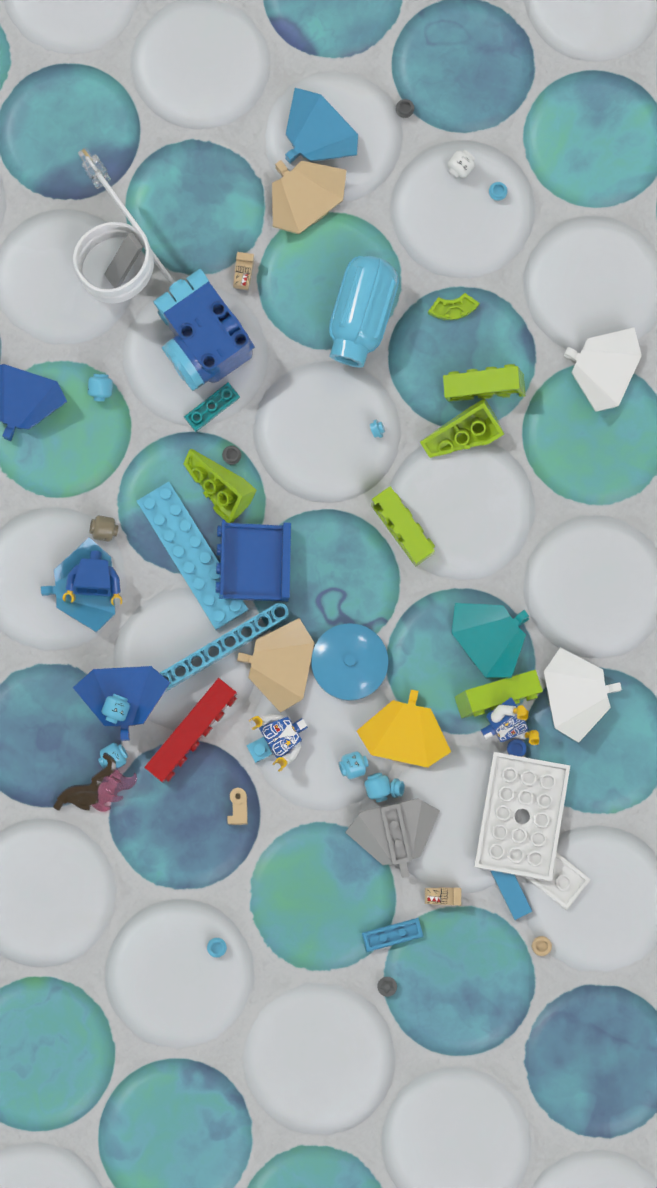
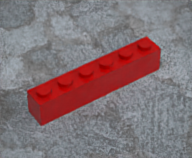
[144,678,237,783]

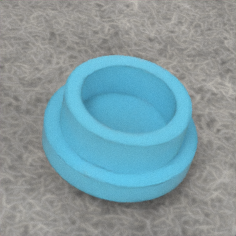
[489,182,508,201]
[370,419,385,438]
[390,778,405,798]
[207,938,227,958]

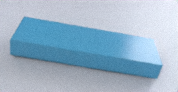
[490,870,532,920]
[362,918,424,952]

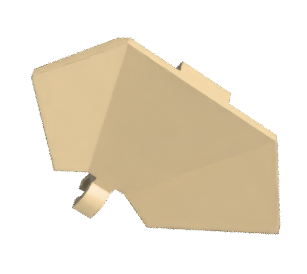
[272,160,347,234]
[237,618,314,713]

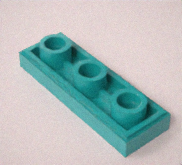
[184,382,240,432]

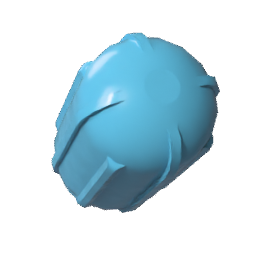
[329,256,399,368]

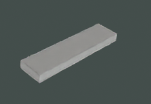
[104,232,143,288]

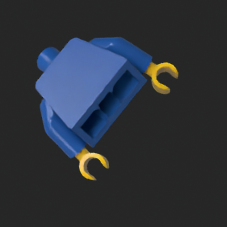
[63,551,123,606]

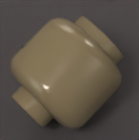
[89,515,119,542]

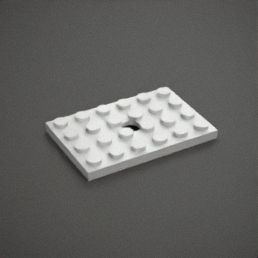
[474,752,570,881]

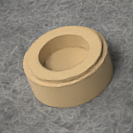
[531,936,552,956]

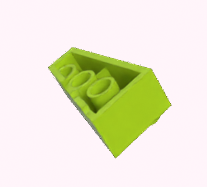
[443,364,526,402]
[371,486,435,567]
[454,670,543,719]

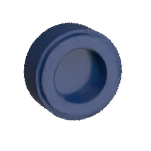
[507,739,526,757]

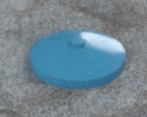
[311,623,388,701]

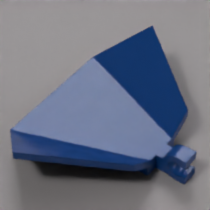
[0,364,67,441]
[73,666,171,741]

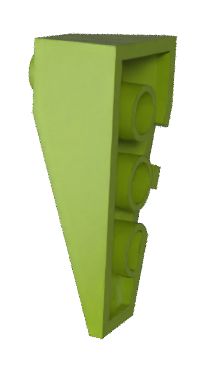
[420,398,505,458]
[183,449,257,523]

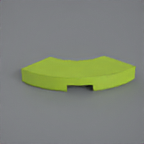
[428,293,480,320]

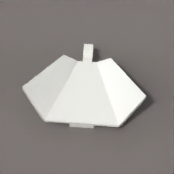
[563,327,642,412]
[544,647,622,743]

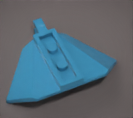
[285,88,358,164]
[41,537,115,632]

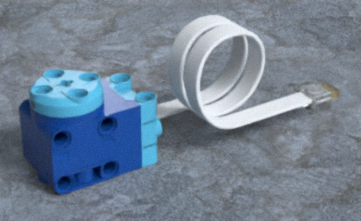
[73,147,255,391]

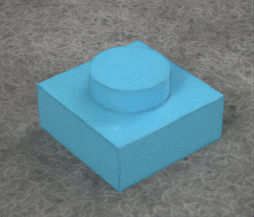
[246,737,272,763]

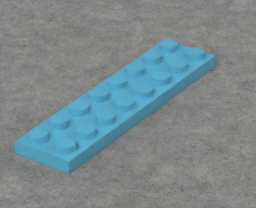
[137,482,249,630]

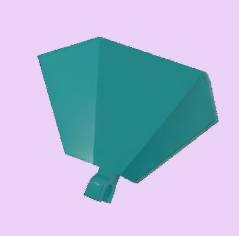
[452,603,529,679]

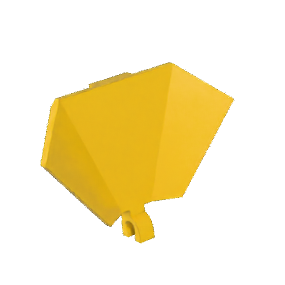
[356,689,451,768]

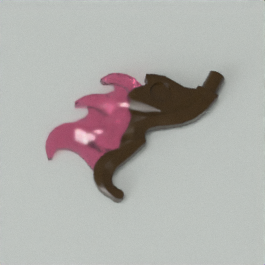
[53,753,137,812]

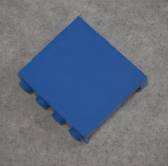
[215,520,291,602]

